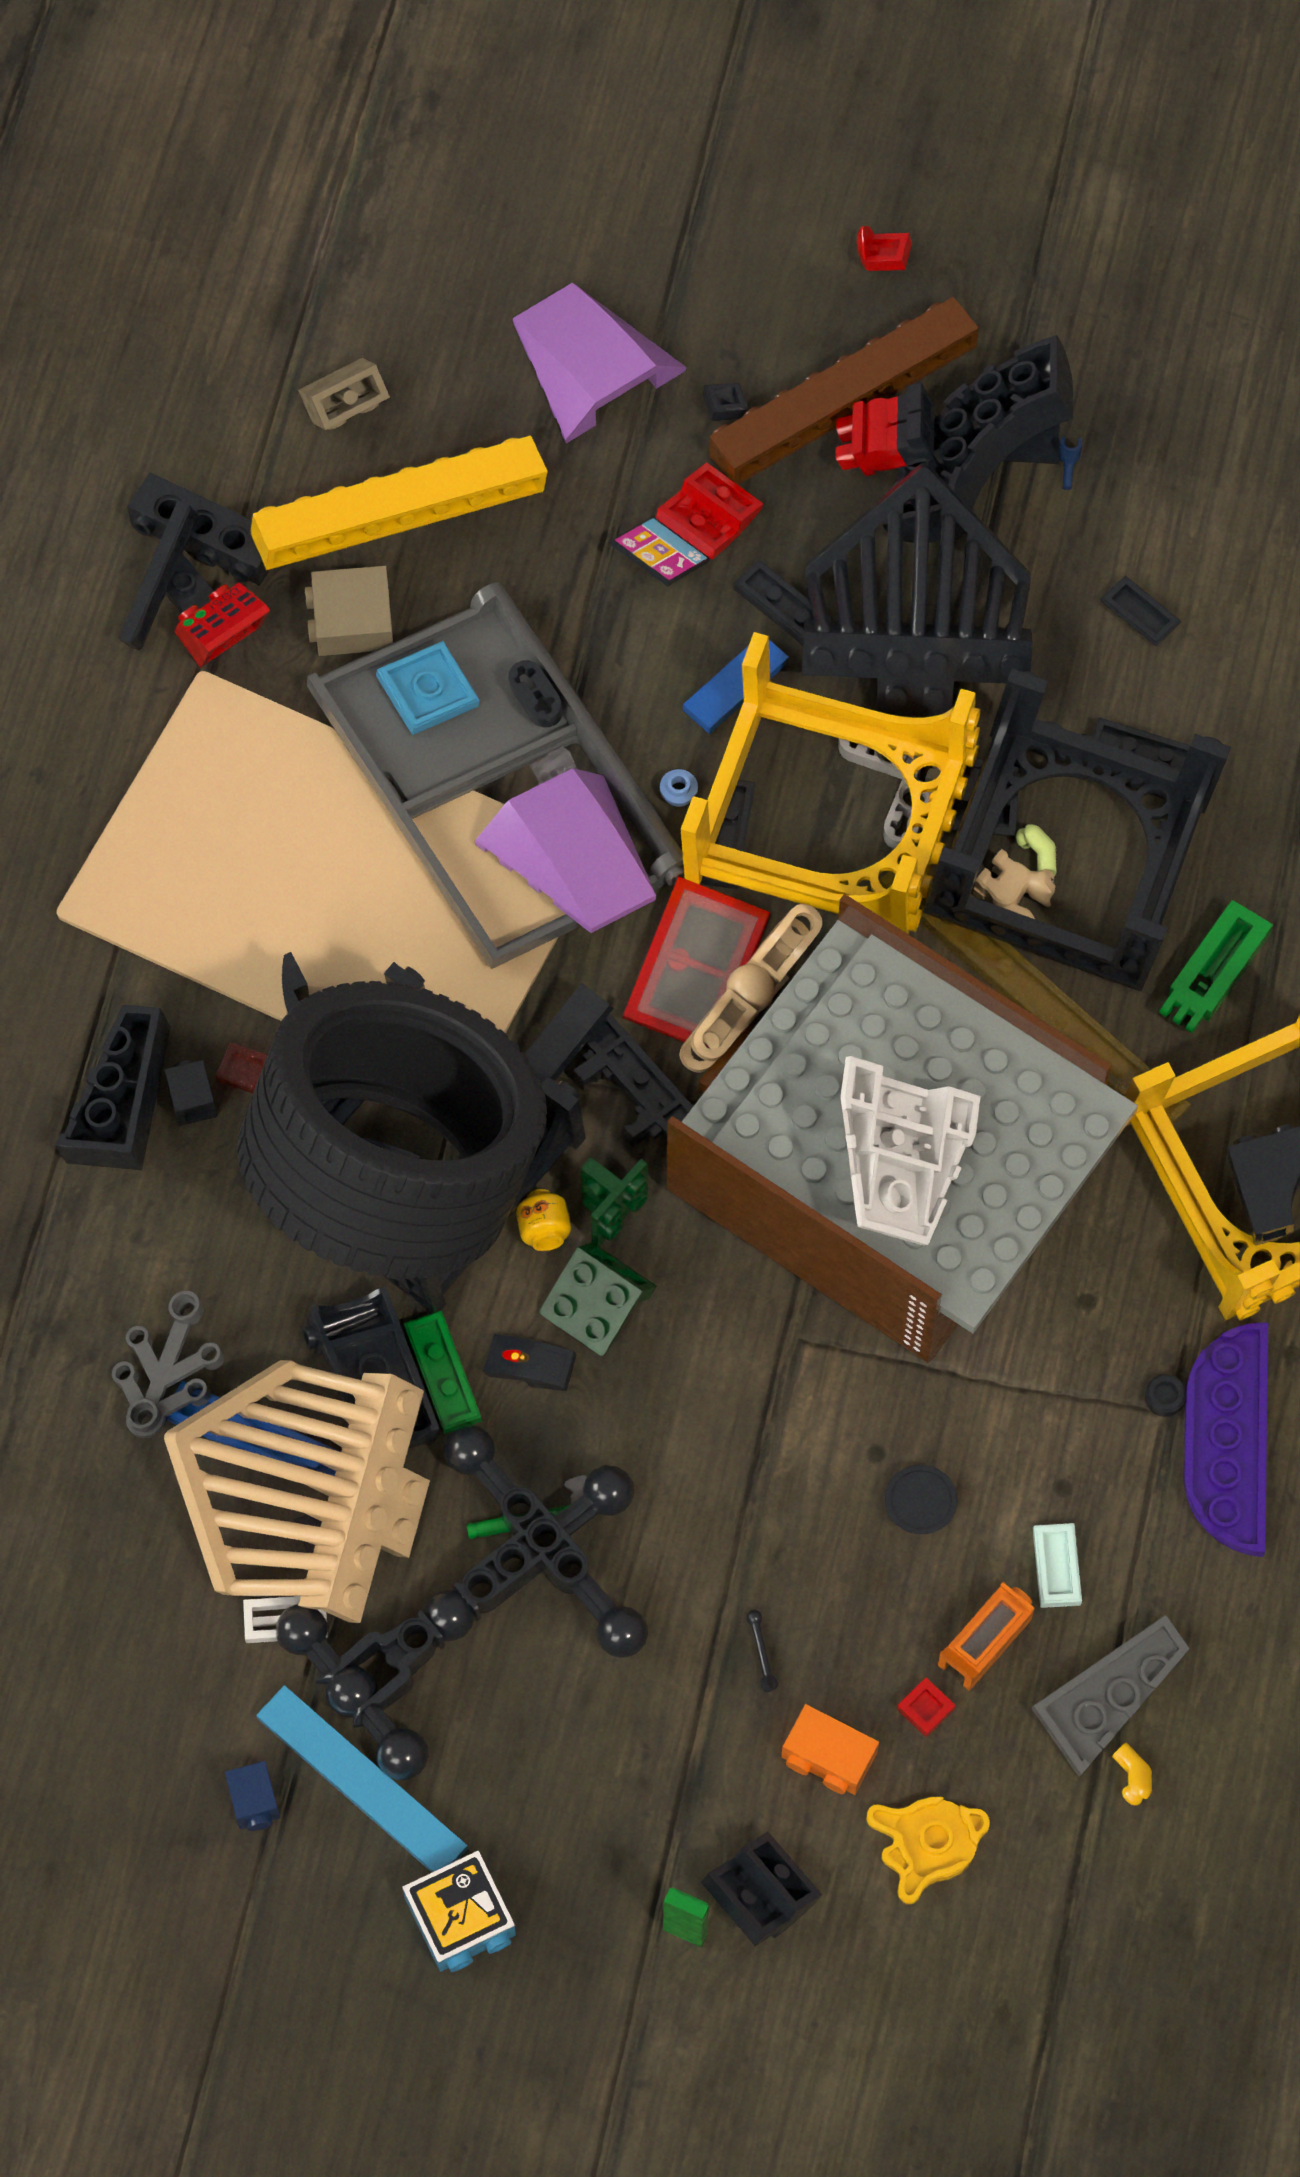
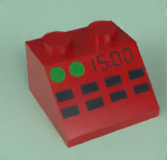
[174,582,270,668]

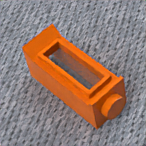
[938,1582,1035,1691]

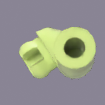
[1016,824,1056,876]

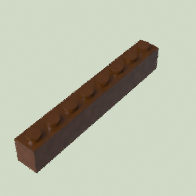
[709,296,979,485]

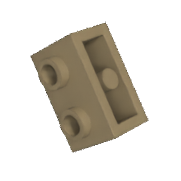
[298,358,390,430]

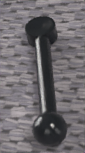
[746,1610,778,1692]

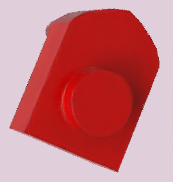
[856,226,912,271]

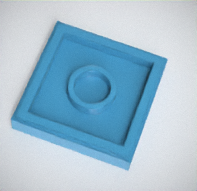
[376,641,480,735]

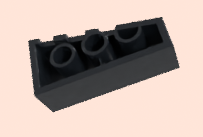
[55,1005,171,1170]

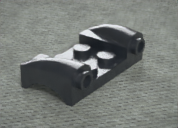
[302,1286,439,1449]

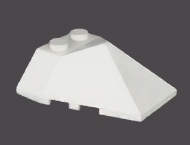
[841,1056,980,1246]

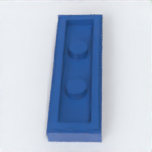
[683,640,789,734]

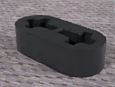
[508,660,563,727]

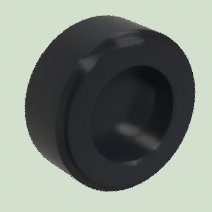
[1145,1374,1186,1417]

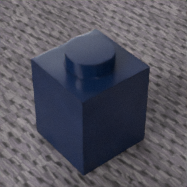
[225,1761,280,1831]

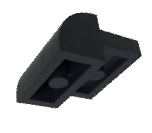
[701,1832,822,1946]

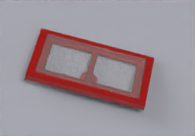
[622,876,771,1049]

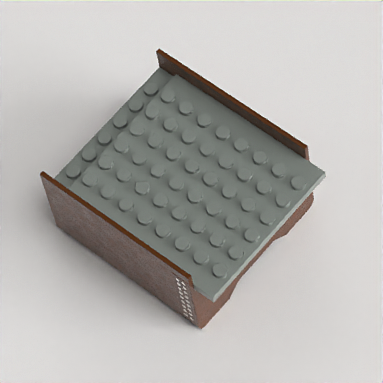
[667,894,1138,1363]

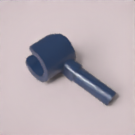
[1059,436,1082,490]

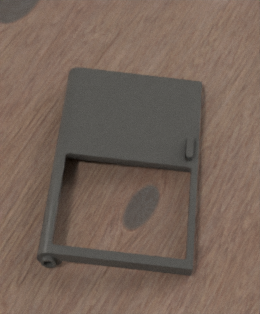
[307,582,685,969]

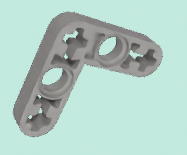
[838,738,941,849]

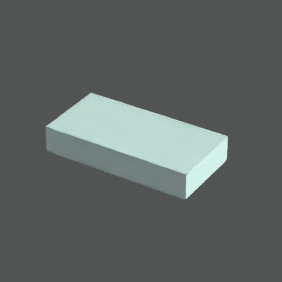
[1033,1523,1082,1608]

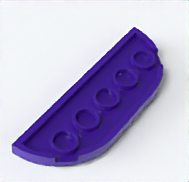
[1183,1323,1268,1557]

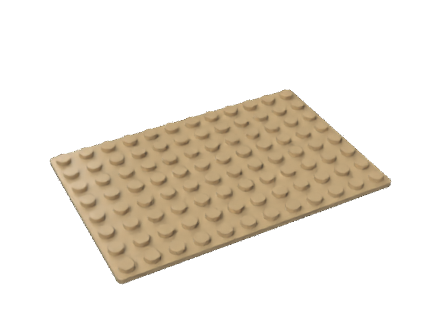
[57,671,565,1033]

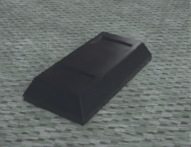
[1100,575,1181,646]

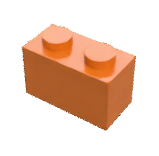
[782,1704,879,1795]

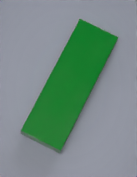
[404,1310,482,1434]
[663,1888,709,1948]

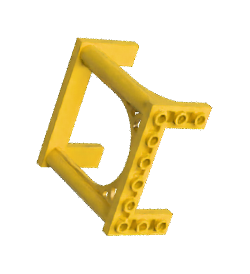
[681,632,980,934]
[1124,1016,1300,1321]

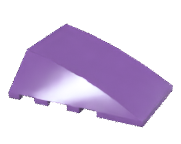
[513,282,686,443]
[475,768,656,933]

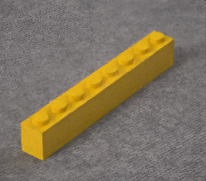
[251,436,548,570]

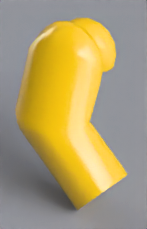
[1112,1743,1152,1805]

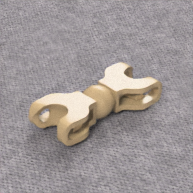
[679,904,822,1073]

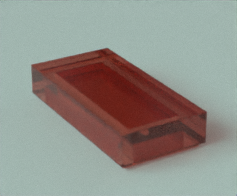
[215,1042,267,1094]

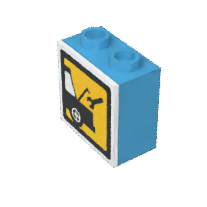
[402,1851,516,1972]

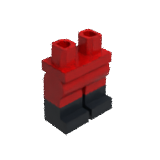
[836,382,934,477]

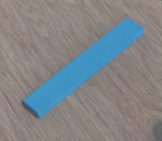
[256,1685,468,1872]

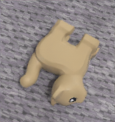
[973,849,1055,919]

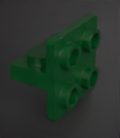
[580,1157,649,1246]

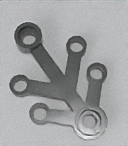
[112,1291,225,1438]

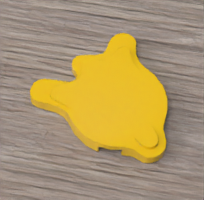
[867,1797,990,1904]

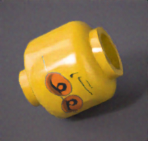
[516,1189,571,1251]

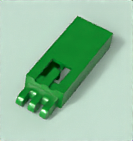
[1159,900,1273,1034]

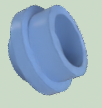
[660,769,698,807]

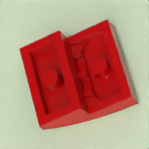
[656,462,763,560]

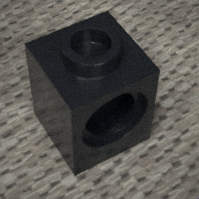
[165,1060,217,1126]

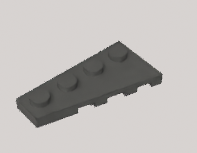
[1031,1615,1190,1777]

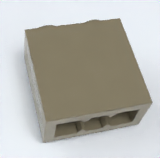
[305,566,393,656]

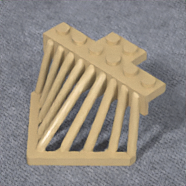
[164,1360,430,1623]

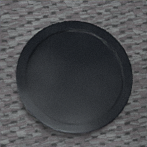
[885,1465,958,1534]

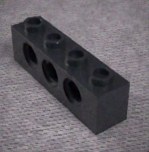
[127,472,270,586]

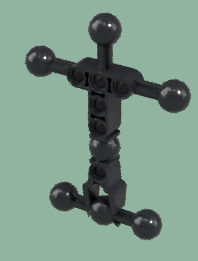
[275,1425,648,1780]

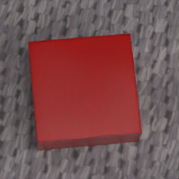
[897,1677,956,1738]

